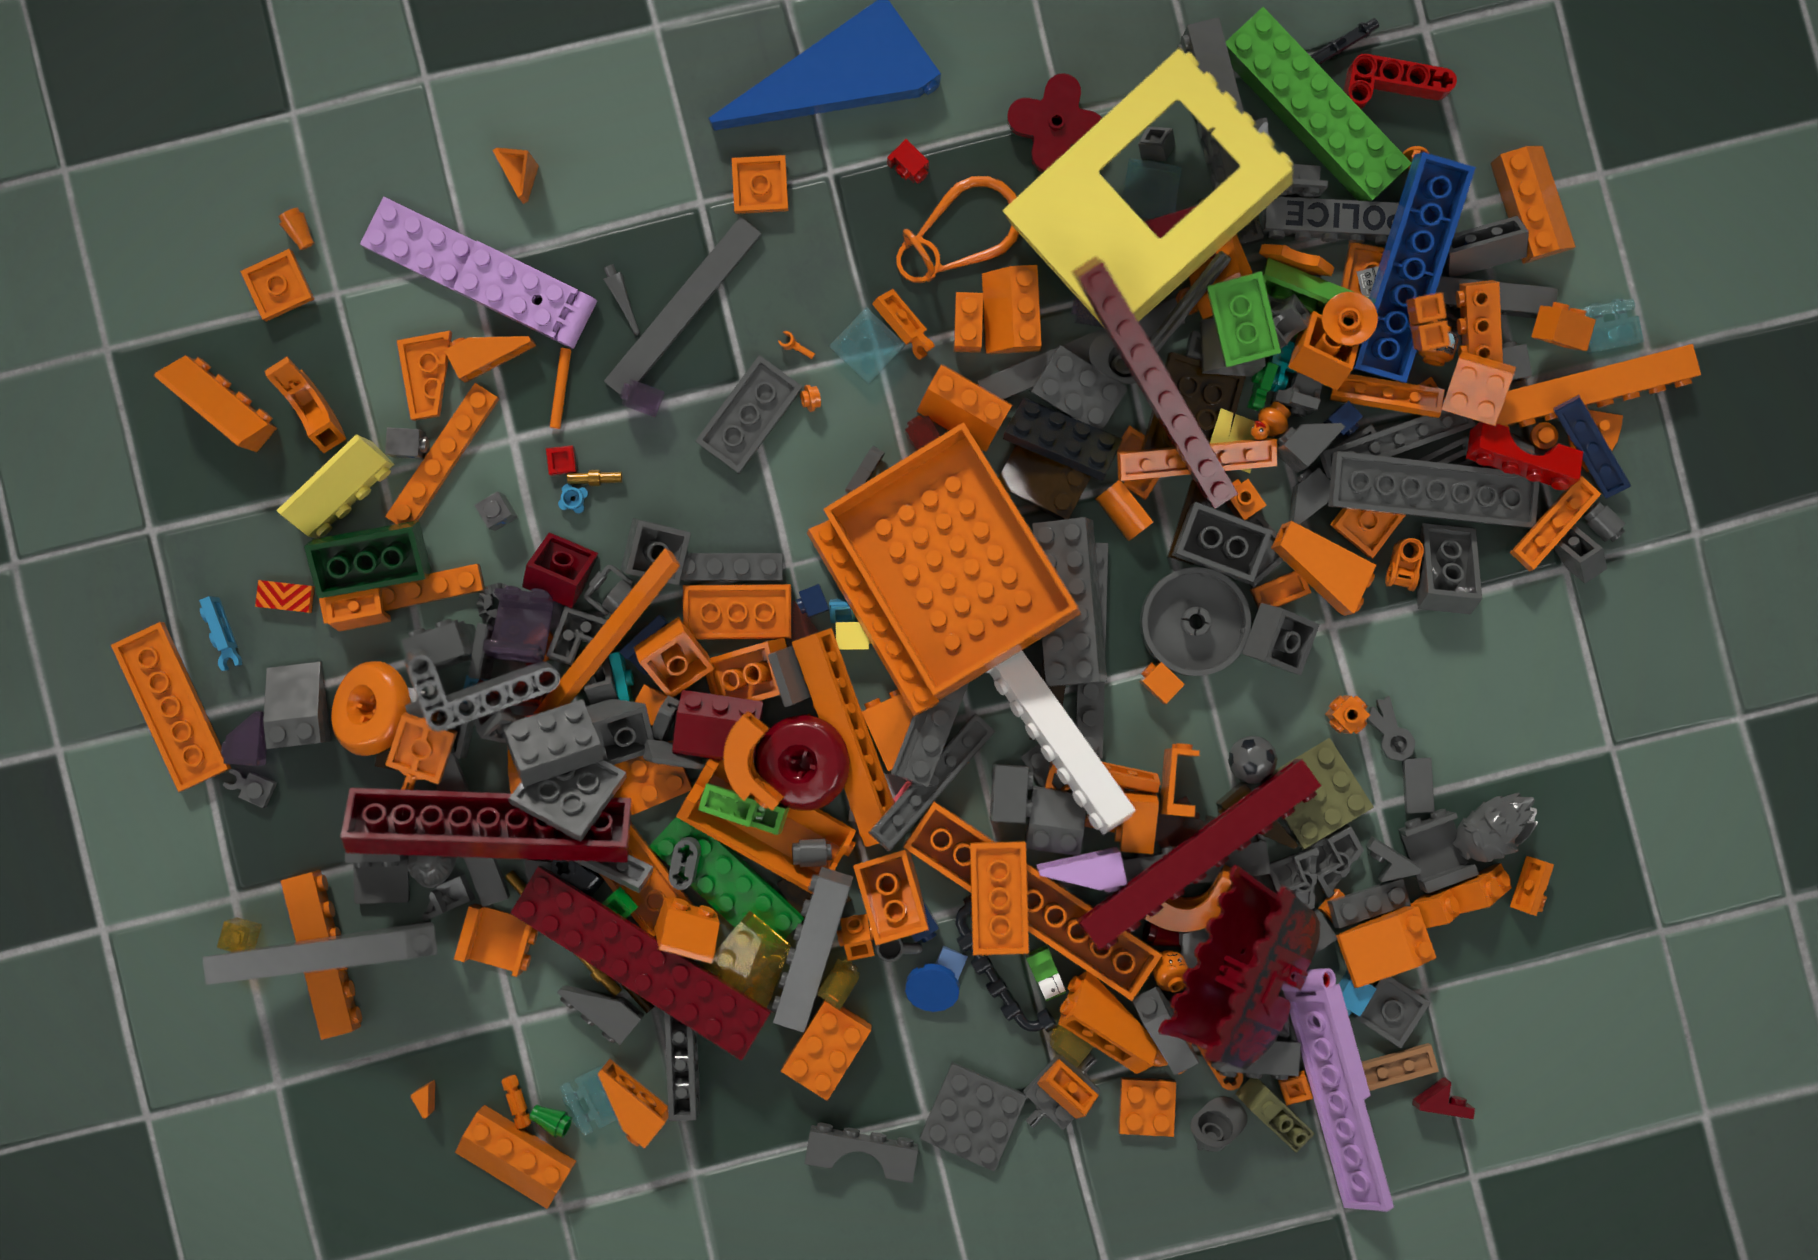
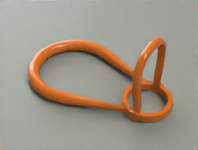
[897,176,1019,283]

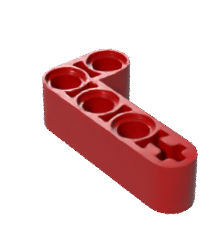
[1344,54,1457,110]

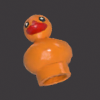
[1251,402,1291,440]

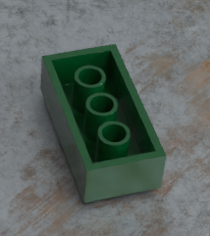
[304,520,432,599]

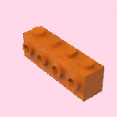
[1456,280,1503,363]

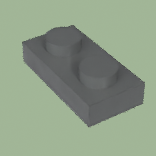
[1020,743,1067,789]

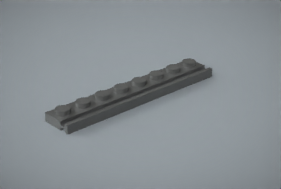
[890,683,969,788]

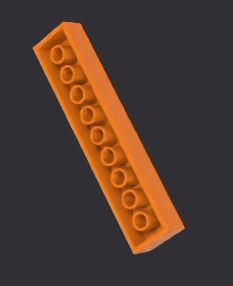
[903,801,1162,1001]

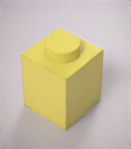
[836,622,871,650]

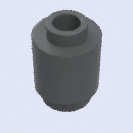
[1583,502,1625,542]
[792,839,832,867]

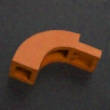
[265,356,346,453]
[724,711,784,810]
[1145,864,1232,932]

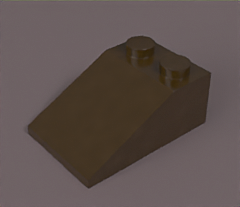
[998,445,1091,520]

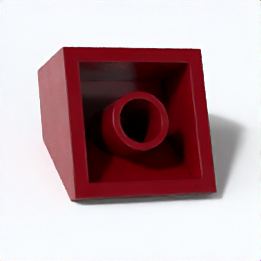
[522,532,598,608]

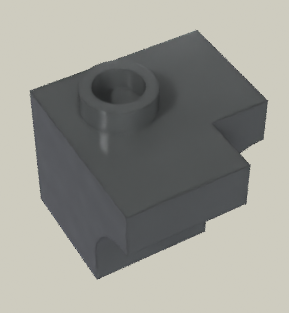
[1268,294,1310,349]
[1270,373,1323,417]

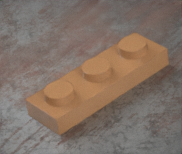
[1361,1043,1439,1091]

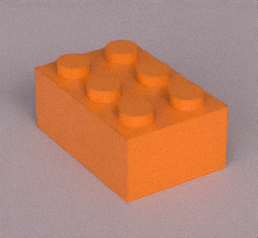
[781,996,872,1101]

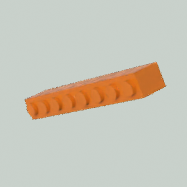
[1497,344,1701,430]
[792,628,894,847]

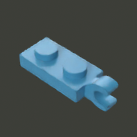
[199,596,242,671]

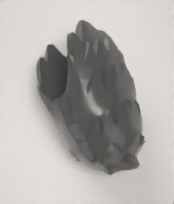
[1453,793,1538,862]

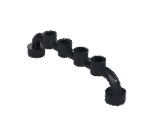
[955,894,1057,1032]

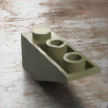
[1235,1078,1315,1153]

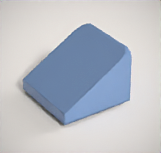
[935,946,968,980]

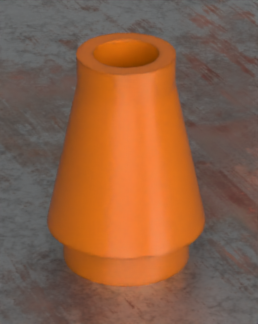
[278,208,315,250]

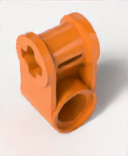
[1385,538,1424,591]

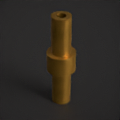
[567,470,623,486]

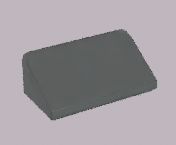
[643,739,704,770]

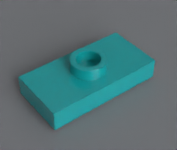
[609,652,634,702]

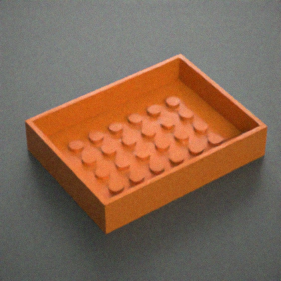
[823,422,1081,700]

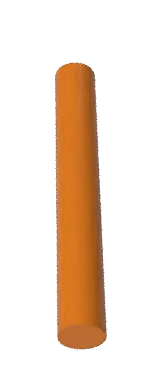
[550,348,571,429]

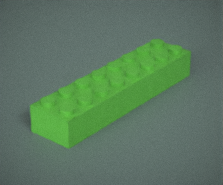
[1225,7,1412,202]

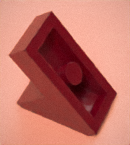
[1412,1077,1475,1120]

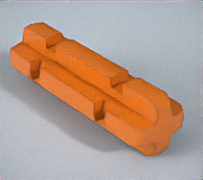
[501,1075,531,1129]

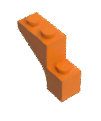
[1410,863,1512,928]

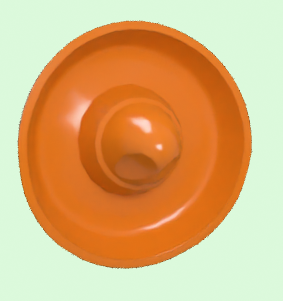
[331,661,411,756]

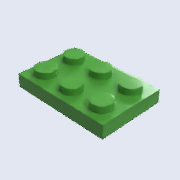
[1206,271,1281,367]

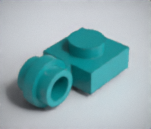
[1268,341,1295,392]

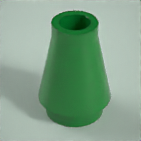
[529,1104,573,1138]

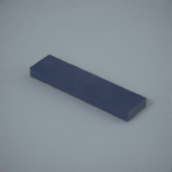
[1554,395,1631,499]

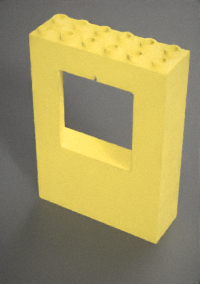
[1002,48,1293,326]

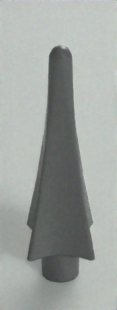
[603,264,640,336]

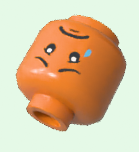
[1152,950,1189,992]

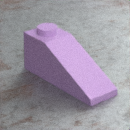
[1037,847,1127,892]

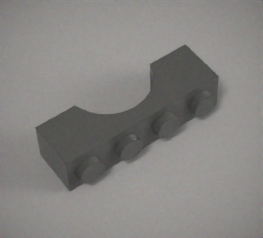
[804,1123,918,1183]

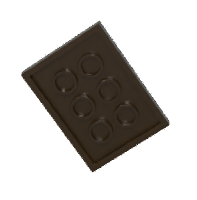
[1141,352,1246,450]

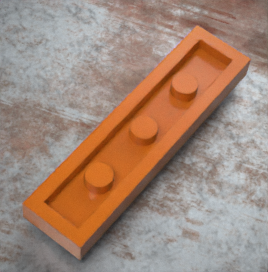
[1330,374,1445,418]
[1510,475,1601,571]

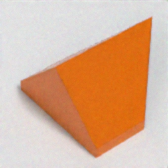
[492,148,539,204]

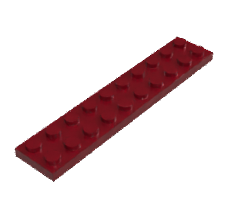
[510,866,772,1060]

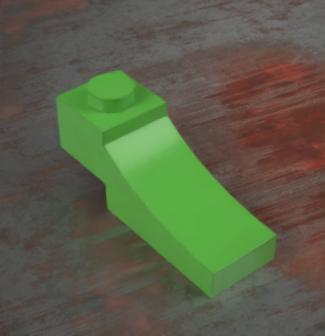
[698,783,789,835]

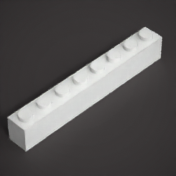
[985,650,1136,835]

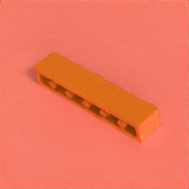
[281,869,362,1040]

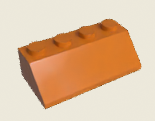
[1490,146,1576,264]
[154,355,277,453]
[455,1105,576,1209]

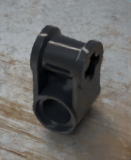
[551,860,605,897]

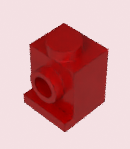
[887,139,929,184]

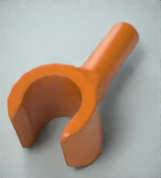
[778,331,815,359]

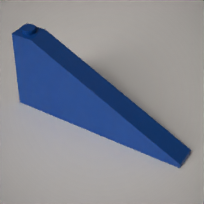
[708,0,941,130]

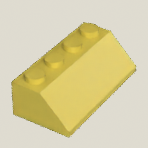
[276,434,394,539]

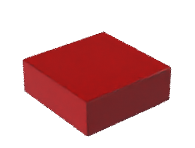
[546,445,577,476]

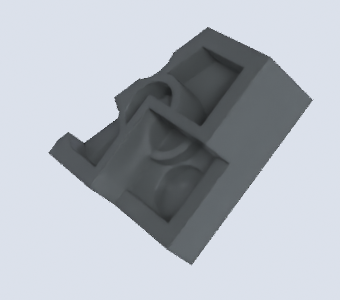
[1269,847,1319,909]

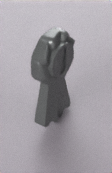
[1366,696,1415,761]

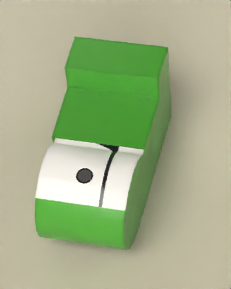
[1024,945,1066,1002]

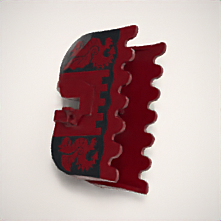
[1158,865,1320,1069]

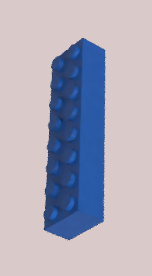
[1353,152,1476,383]

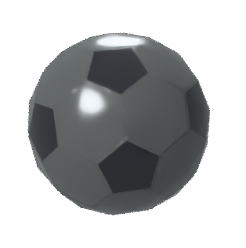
[1228,736,1277,784]

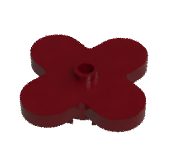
[1007,73,1103,173]

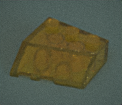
[702,910,791,1008]

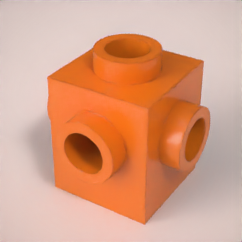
[1325,695,1370,734]
[837,914,875,961]

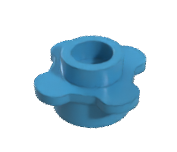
[558,484,588,514]

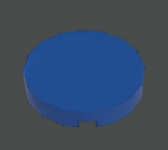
[905,964,960,1012]

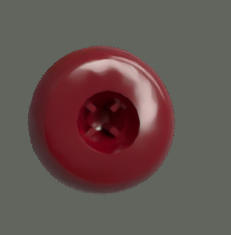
[755,715,850,811]

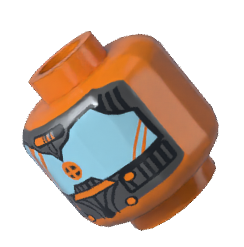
[1418,326,1458,366]

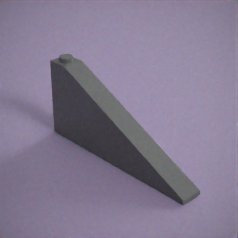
[203,921,437,985]

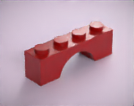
[1466,422,1583,490]

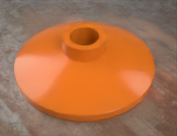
[1322,292,1378,346]

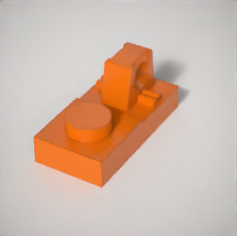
[1510,856,1554,916]

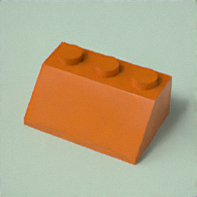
[982,265,1042,354]
[916,365,1013,452]

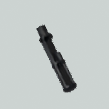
[1310,18,1379,65]

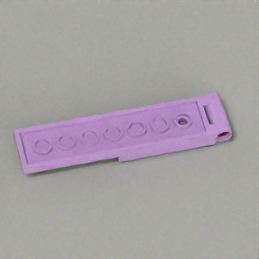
[360,197,597,349]
[1281,968,1394,1211]

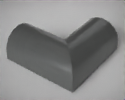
[546,606,607,666]

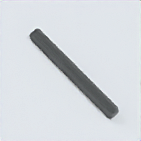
[1149,251,1231,353]

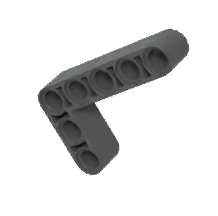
[405,649,560,731]

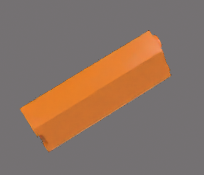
[676,758,857,894]

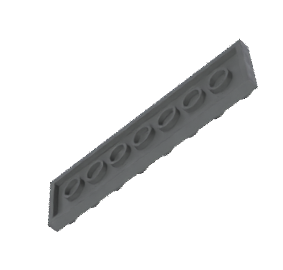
[1328,451,1539,528]

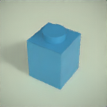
[1339,970,1377,1017]

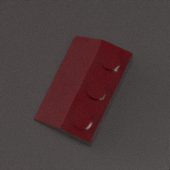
[672,690,763,762]

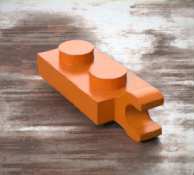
[872,289,935,360]

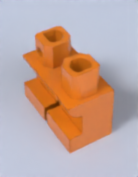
[1406,293,1450,351]

